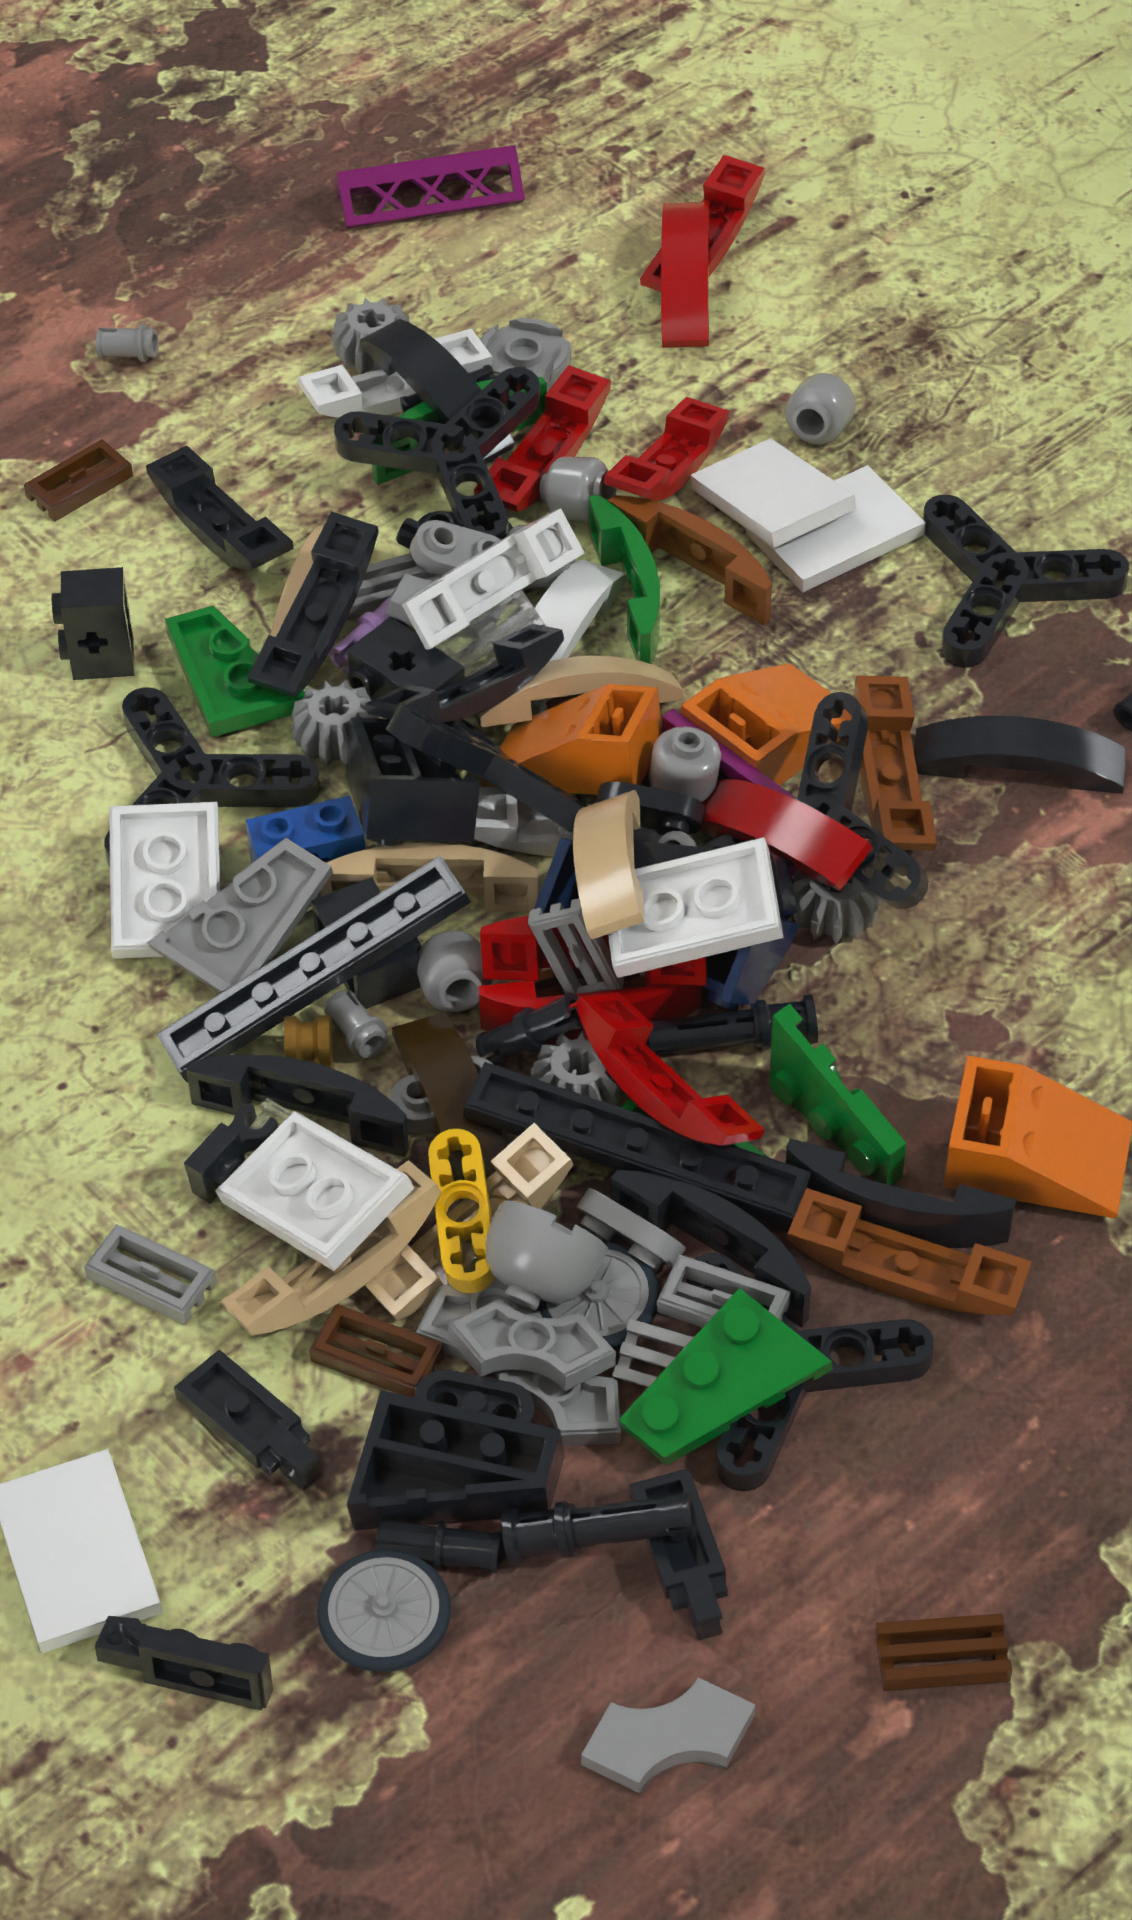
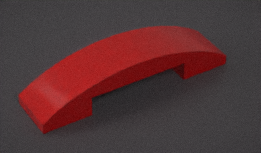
[640,155,765,292]
[661,202,710,348]
[474,365,611,512]
[604,397,730,501]
[700,779,873,890]
[480,912,708,986]
[478,971,702,1045]
[576,992,765,1145]

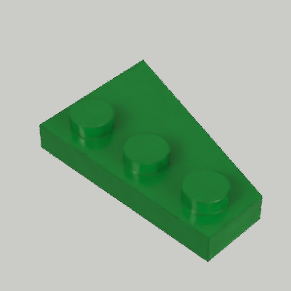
[165,606,305,738]
[769,1003,906,1185]
[618,1288,833,1466]

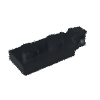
[174,1350,322,1491]
[629,1468,728,1641]
[95,1616,273,1710]

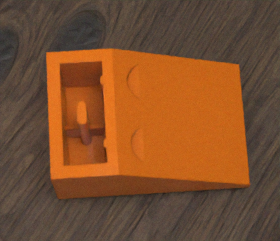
[681,663,852,786]
[481,684,662,795]
[944,1055,1132,1219]

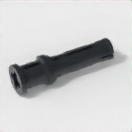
[647,994,818,1055]
[502,1493,697,1565]

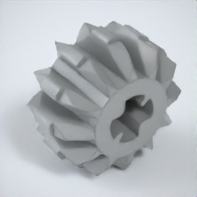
[332,298,410,374]
[291,680,379,767]
[792,869,881,945]
[531,1030,625,1107]

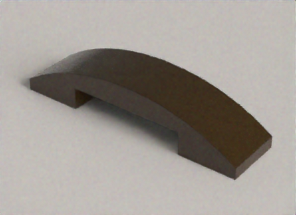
[392,1012,507,1201]

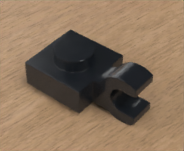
[184,1103,278,1204]

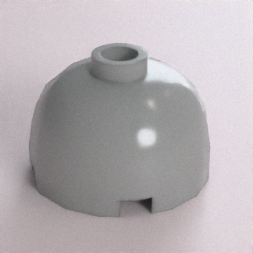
[485,1200,608,1310]

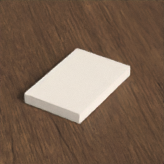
[690,438,856,548]
[746,465,926,593]
[109,802,221,959]
[608,837,784,978]
[215,1111,414,1271]
[0,1449,163,1654]

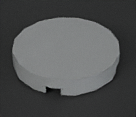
[480,318,571,389]

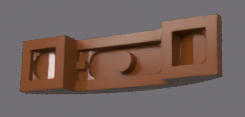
[607,495,772,626]
[855,675,937,850]
[787,1188,1032,1315]

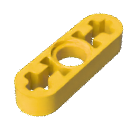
[428,1129,496,1293]

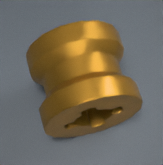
[284,1015,333,1069]

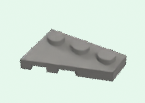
[147,838,333,994]

